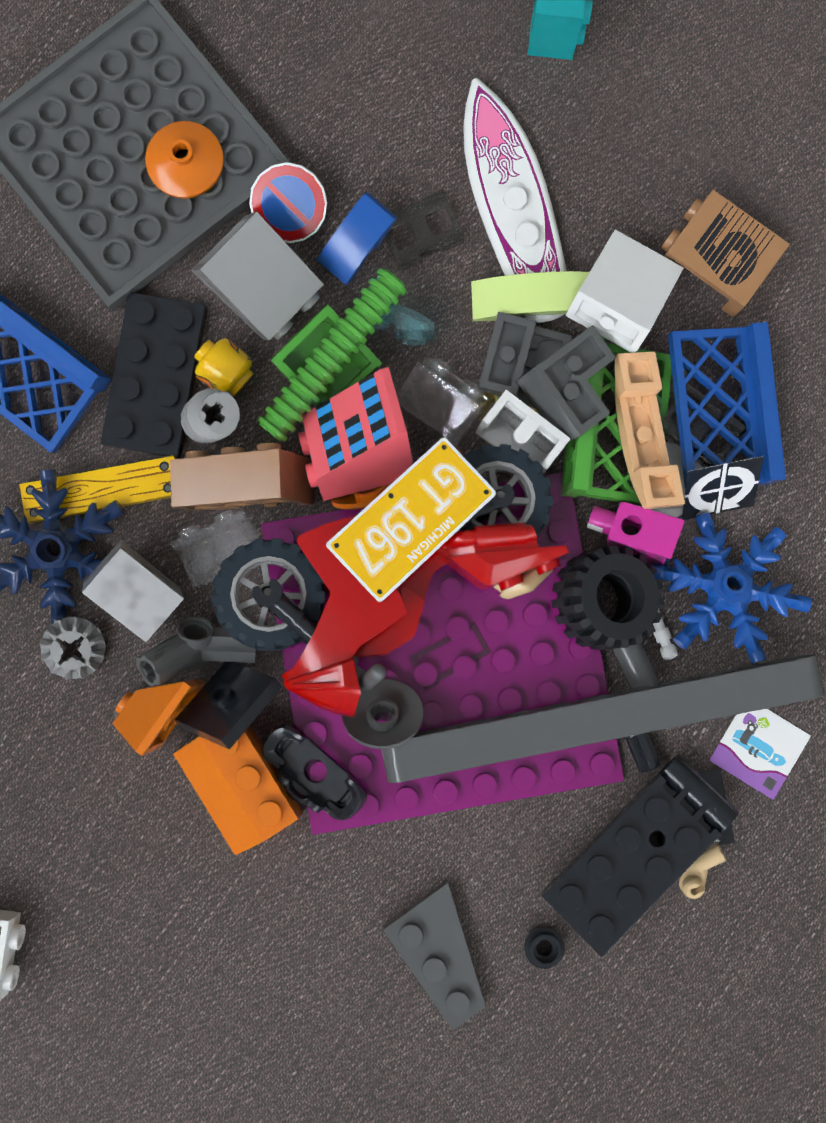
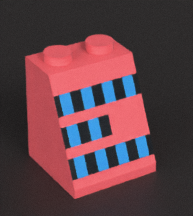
[298,367,413,501]

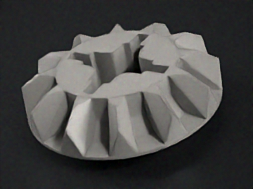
[40,617,106,680]

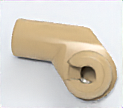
[493,569,553,600]

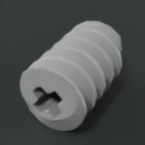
[181,389,240,444]

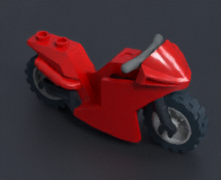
[212,444,569,717]

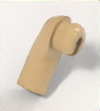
[679,842,727,899]

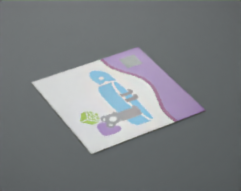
[709,709,811,800]

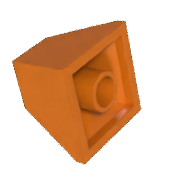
[112,678,206,756]

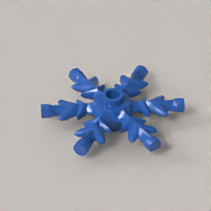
[653,512,812,665]

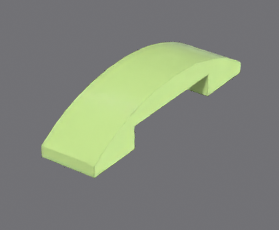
[471,271,589,322]

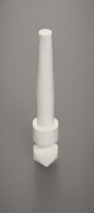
[653,609,678,660]

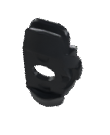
[263,723,367,820]

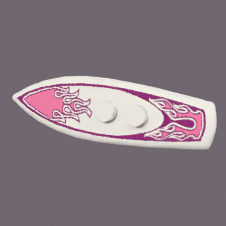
[463,78,567,323]

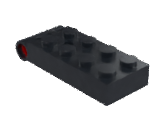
[542,754,739,958]

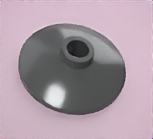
[342,679,423,749]

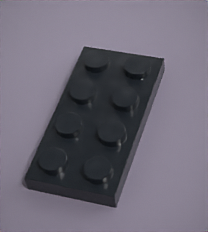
[100,293,208,459]

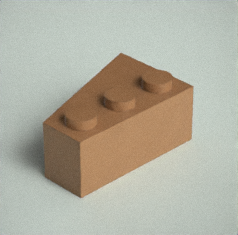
[170,443,314,511]

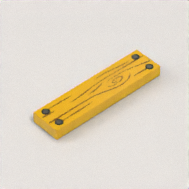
[19,456,177,524]

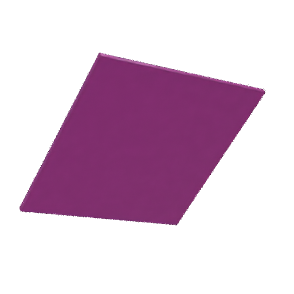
[261,472,624,835]

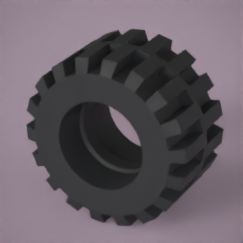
[551,546,665,650]

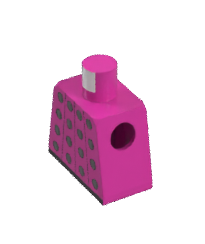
[587,502,685,566]

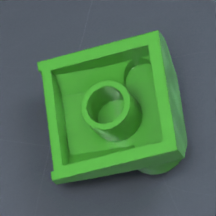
[270,305,382,407]

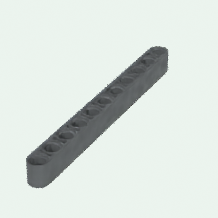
[381,654,825,783]

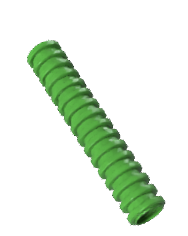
[257,268,407,442]

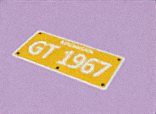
[326,438,496,602]

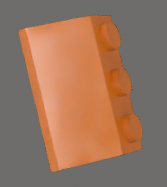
[173,726,303,855]

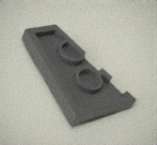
[383,879,486,1030]

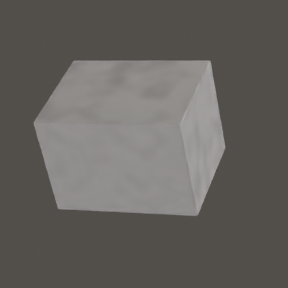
[82,540,184,642]

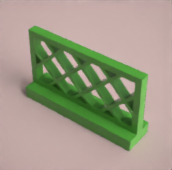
[560,336,672,506]

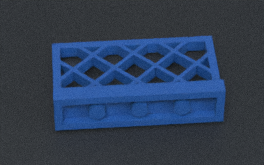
[0,293,112,453]
[668,322,786,488]

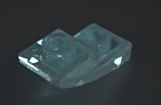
[356,297,435,346]

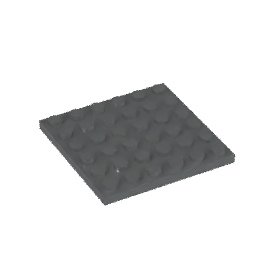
[0,0,291,311]

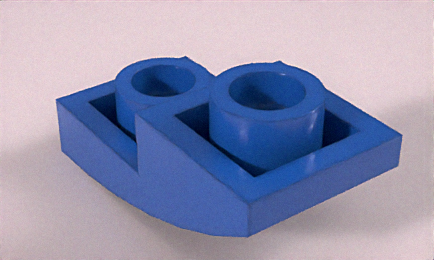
[317,192,398,285]

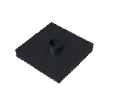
[175,662,282,749]

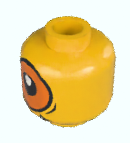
[194,338,254,397]

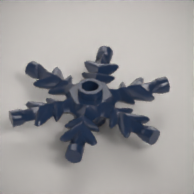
[0,469,125,624]

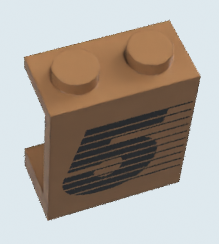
[661,190,790,318]

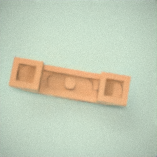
[615,352,685,509]

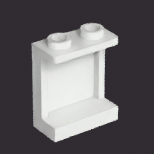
[565,230,684,353]

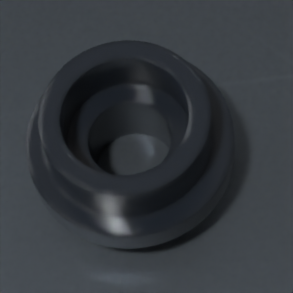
[524,926,565,969]

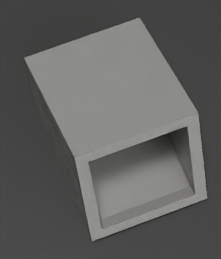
[191,212,324,341]

